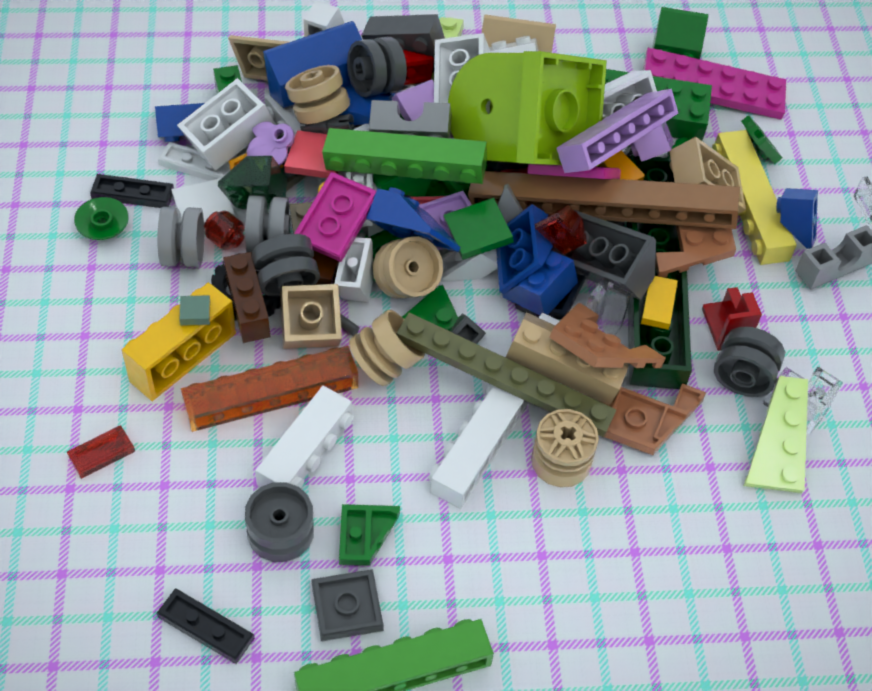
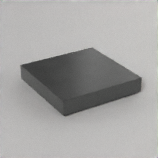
[311,569,384,641]

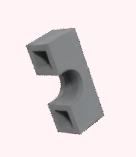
[369,100,452,138]
[795,225,872,290]

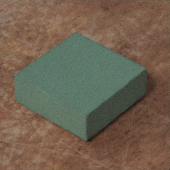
[179,295,210,325]

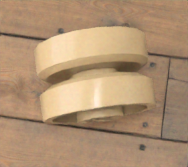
[285,65,350,124]
[373,236,443,299]

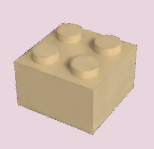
[280,284,342,349]

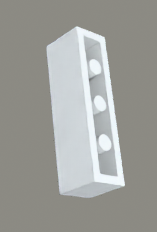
[255,386,354,488]

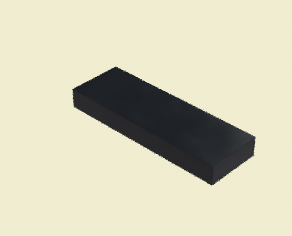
[90,174,174,208]
[157,588,255,664]

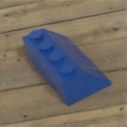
[263,21,362,108]

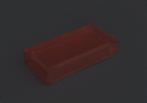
[67,425,135,479]

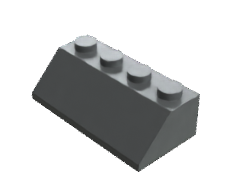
[551,210,656,300]

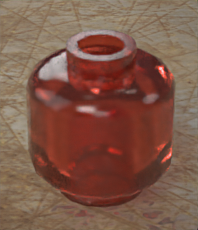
[204,210,245,250]

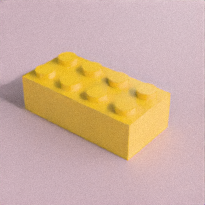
[121,282,236,401]

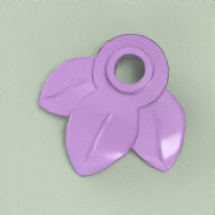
[247,122,295,171]

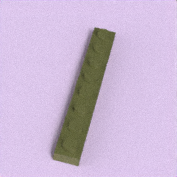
[396,313,616,438]

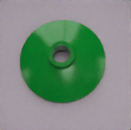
[74,197,129,240]

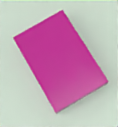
[528,164,621,179]
[294,172,376,262]

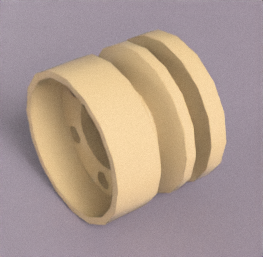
[349,310,425,386]
[531,409,599,487]

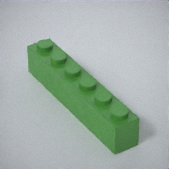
[322,128,487,184]
[294,619,494,691]

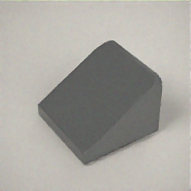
[450,313,486,344]

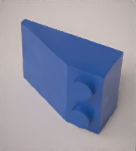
[366,187,460,252]
[496,204,557,295]

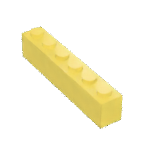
[712,130,797,265]

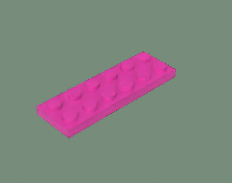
[643,47,786,120]

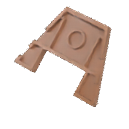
[655,225,736,278]
[549,303,666,368]
[599,384,706,455]

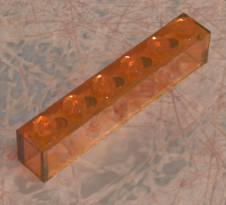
[181,346,358,432]

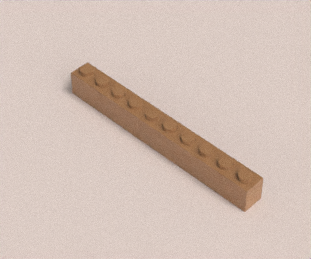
[468,171,740,229]

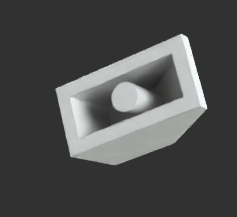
[334,237,374,302]
[441,249,498,282]

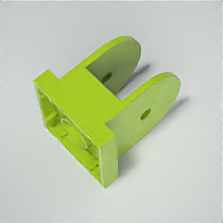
[448,51,607,167]

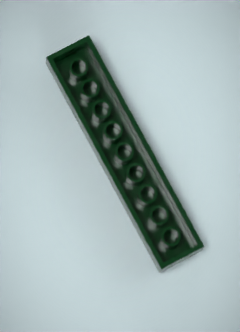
[627,155,692,389]

